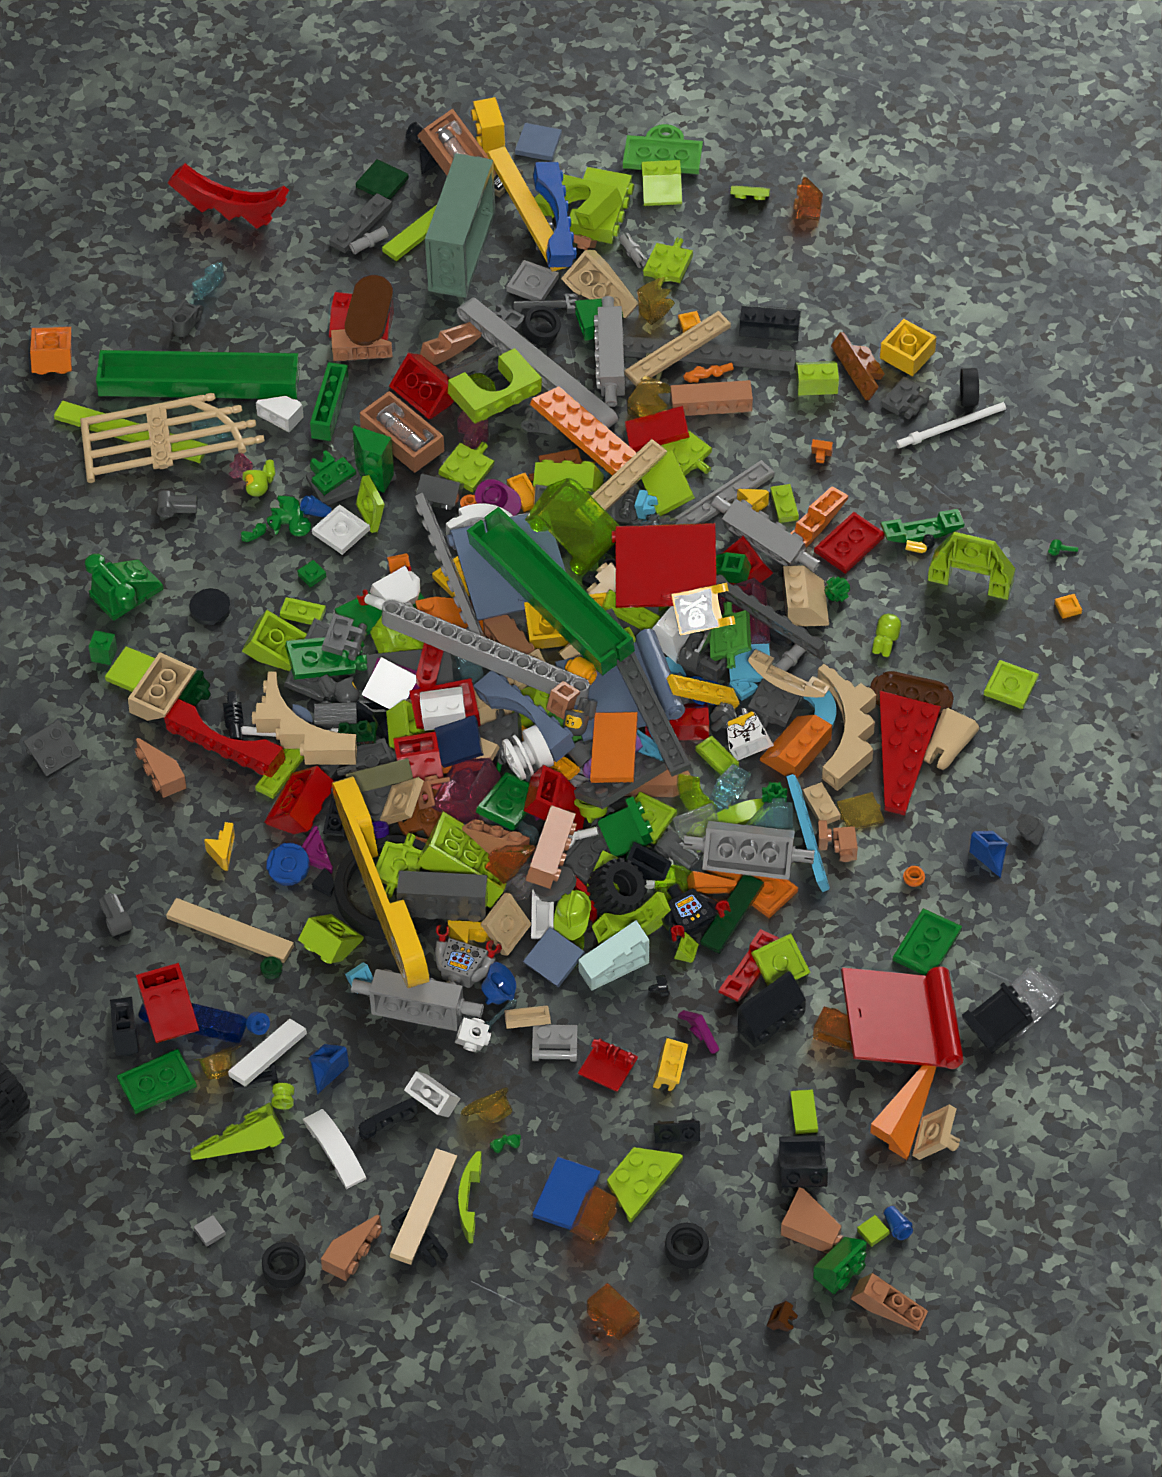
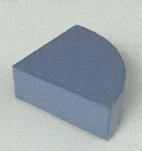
[292,704,313,725]

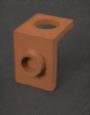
[418,775,450,810]

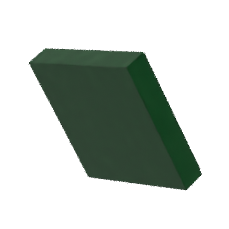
[356,159,409,200]

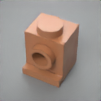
[546,681,580,720]
[832,826,858,862]

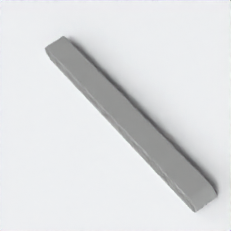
[457,297,618,428]
[381,600,590,705]

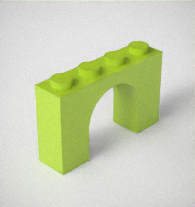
[570,167,635,244]
[534,174,623,230]
[448,348,542,424]

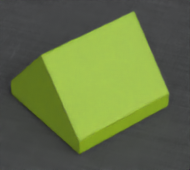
[674,932,699,963]

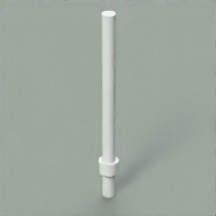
[896,402,1006,448]

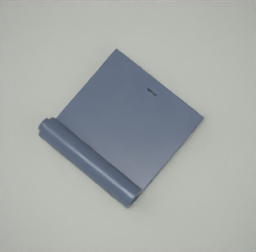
[446,509,566,621]
[555,629,685,741]

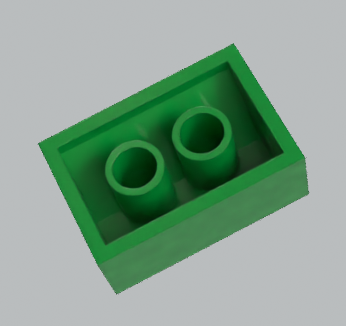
[352,425,394,493]

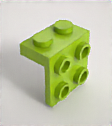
[370,616,424,654]

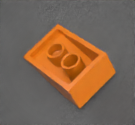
[30,327,72,375]
[415,596,484,633]

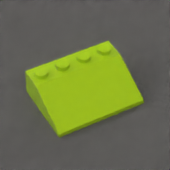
[417,812,512,908]

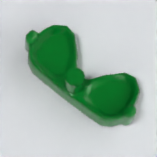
[241,523,267,542]
[490,1134,521,1153]

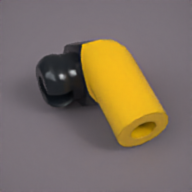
[905,534,935,553]

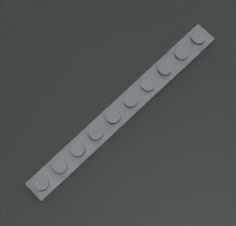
[415,493,485,637]

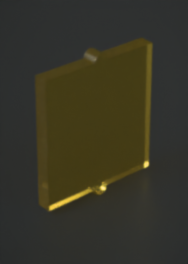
[837,792,884,830]

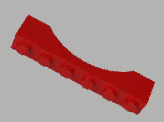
[164,699,286,778]

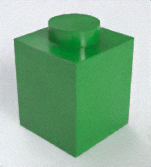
[89,630,117,665]

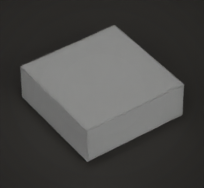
[194,1215,226,1247]

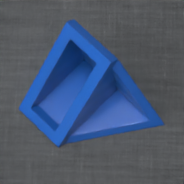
[969,831,1008,878]
[308,1044,349,1095]

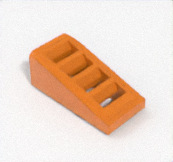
[687,871,737,894]

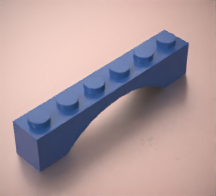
[533,162,577,267]

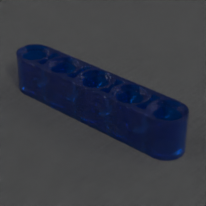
[138,1003,247,1043]

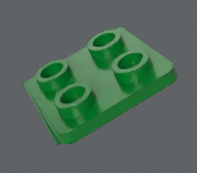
[598,796,653,857]

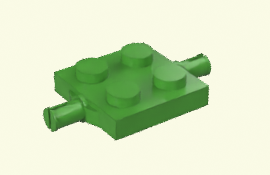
[710,602,752,669]

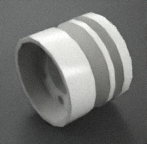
[502,725,554,781]

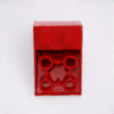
[393,732,446,802]
[524,765,585,832]
[136,963,199,1043]

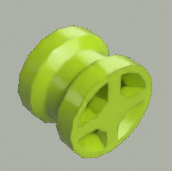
[271,1083,295,1110]

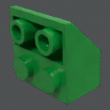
[813,1237,867,1294]

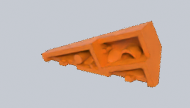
[870,1065,936,1160]

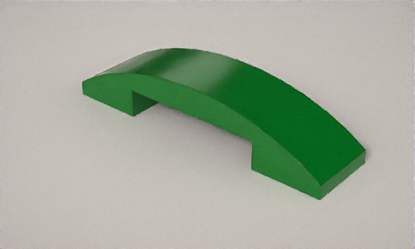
[880,509,965,543]

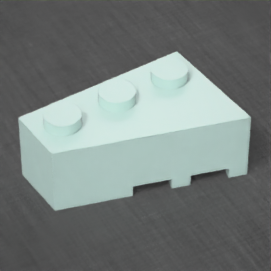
[578,920,649,991]

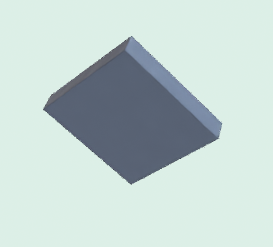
[515,123,562,161]
[523,927,585,988]

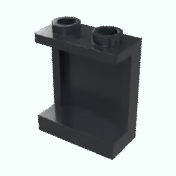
[961,982,1034,1054]
[779,1136,828,1188]

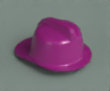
[475,479,521,516]

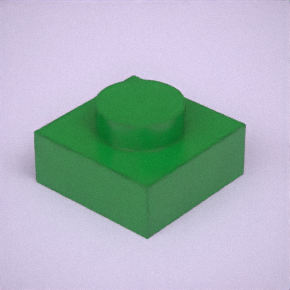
[297,560,327,588]

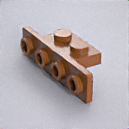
[831,332,885,400]

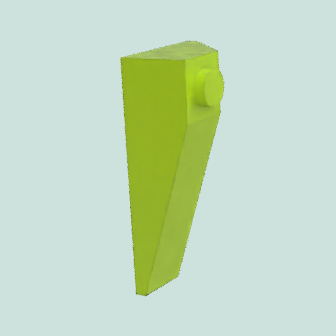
[190,1102,285,1160]

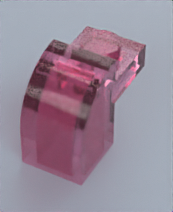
[457,411,489,449]

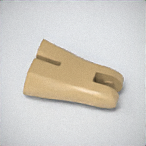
[924,708,979,770]

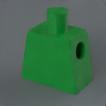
[575,298,623,341]

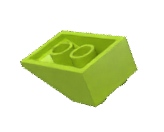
[242,610,307,671]

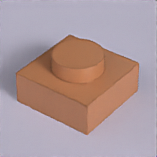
[574,234,597,250]
[817,820,832,850]

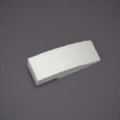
[531,883,554,939]

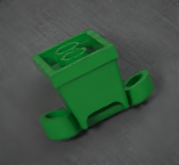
[85,553,164,621]

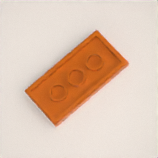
[590,712,638,783]
[706,870,798,918]

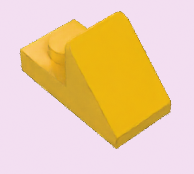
[737,489,769,513]
[204,822,235,871]
[448,920,491,944]

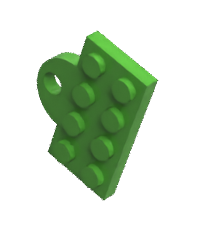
[623,124,703,174]

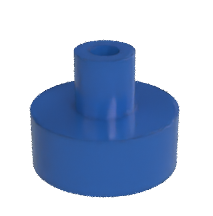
[246,1012,270,1035]

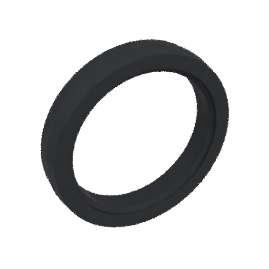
[334,835,438,940]

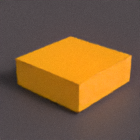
[678,311,701,333]
[1055,594,1082,619]

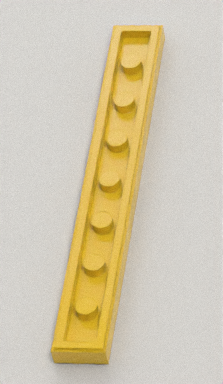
[487,147,567,272]

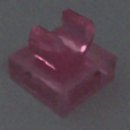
[229,452,253,479]

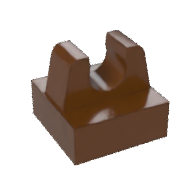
[767,1301,798,1332]

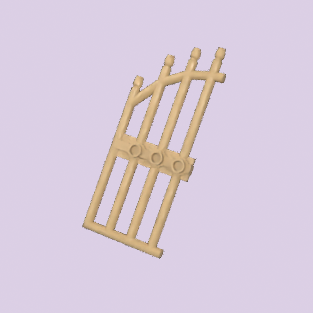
[80,393,265,483]

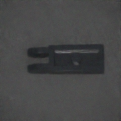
[359,1097,418,1141]
[391,1208,448,1267]

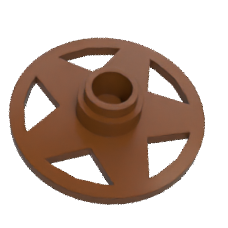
[397,789,461,844]

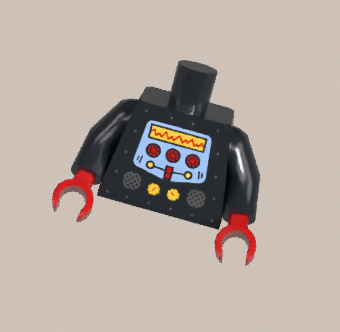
[663,884,731,941]

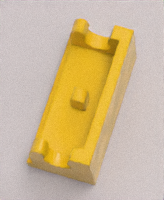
[653,1038,688,1091]

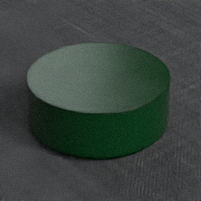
[260,957,283,979]

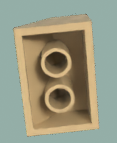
[783,566,829,626]
[128,652,196,721]

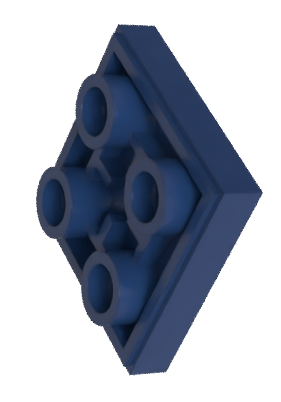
[435,715,484,768]

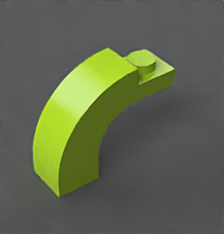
[592,892,671,944]

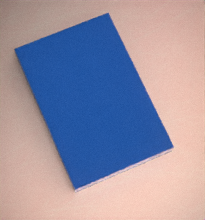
[533,1157,600,1232]

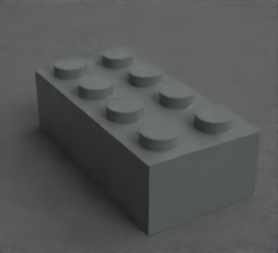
[397,871,488,922]

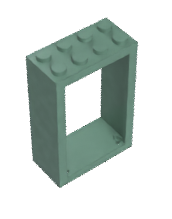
[425,153,496,298]

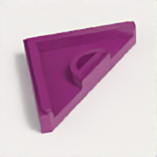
[301,826,333,874]
[678,1010,720,1054]

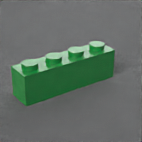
[310,362,349,441]

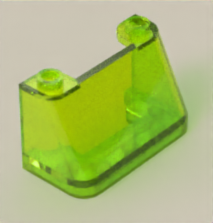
[525,478,619,576]

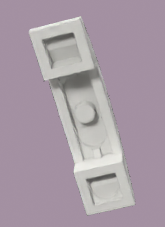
[303,1109,366,1190]

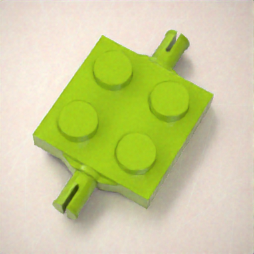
[643,237,693,290]
[660,430,712,476]
[438,442,494,493]
[376,833,423,898]

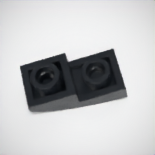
[323,798,346,837]

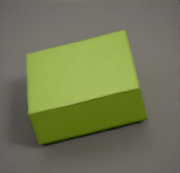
[857,1215,890,1247]

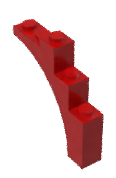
[168,163,289,229]

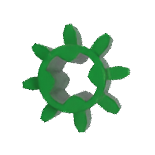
[824,576,850,602]
[762,782,787,809]

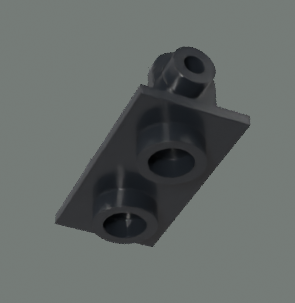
[654,1118,700,1144]

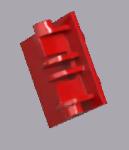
[578,1038,638,1092]

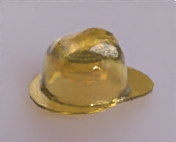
[194,1044,242,1080]
[461,1087,512,1122]

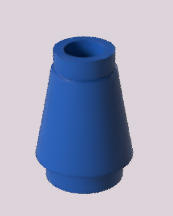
[300,495,332,518]
[884,1206,913,1240]

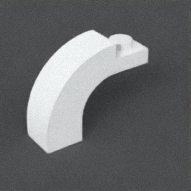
[446,504,513,536]

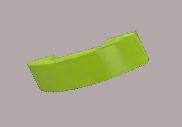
[687,799,772,852]
[458,1151,482,1243]

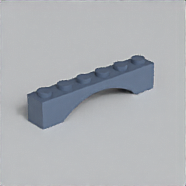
[473,670,575,762]

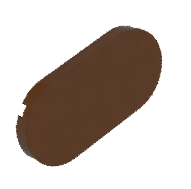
[345,275,393,346]
[870,671,954,718]

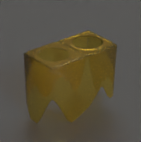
[637,277,675,325]
[627,376,671,418]

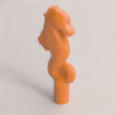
[683,363,734,383]

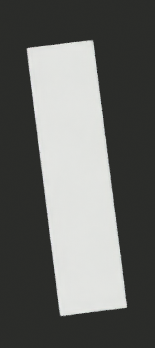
[228,1019,307,1086]

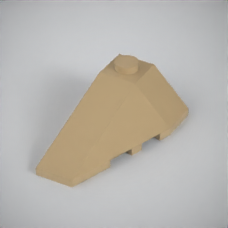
[561,250,639,318]

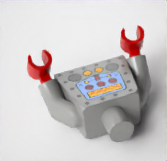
[435,925,502,988]

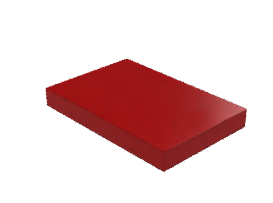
[625,406,690,452]
[814,512,885,574]

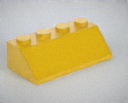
[524,593,606,649]

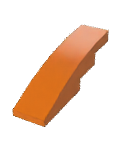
[790,486,848,548]

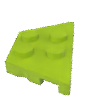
[607,1147,683,1223]

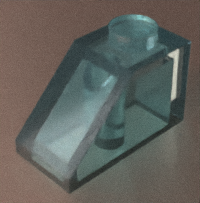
[745,798,793,829]

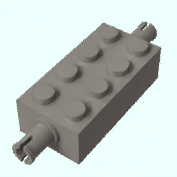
[594,296,625,407]
[711,495,821,572]
[683,821,815,880]
[351,969,484,1031]

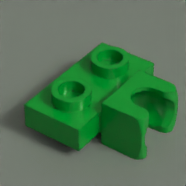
[310,450,356,496]

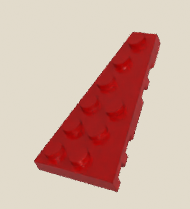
[879,691,941,816]

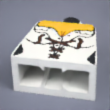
[727,708,774,761]

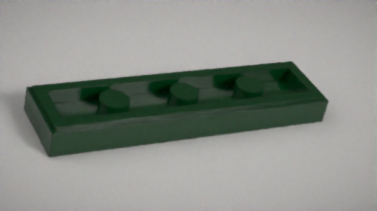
[700,875,764,954]

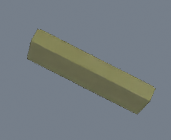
[345,758,413,792]

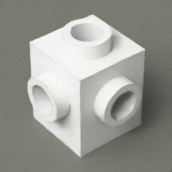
[455,1018,491,1052]

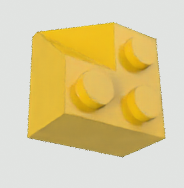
[471,97,505,154]
[880,319,936,377]

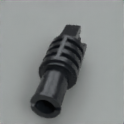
[223,691,244,741]

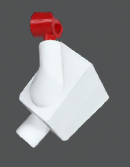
[356,566,420,610]

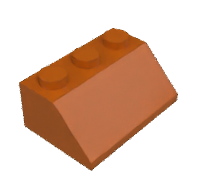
[760,715,832,778]

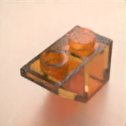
[794,177,823,221]

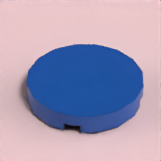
[266,843,310,886]

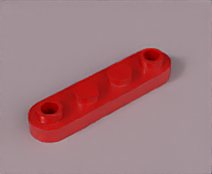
[416,643,444,689]

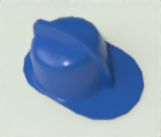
[481,962,516,1005]

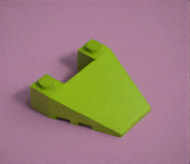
[928,532,1015,600]

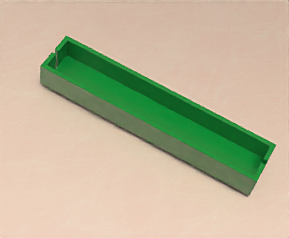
[96,350,300,399]
[467,507,635,676]

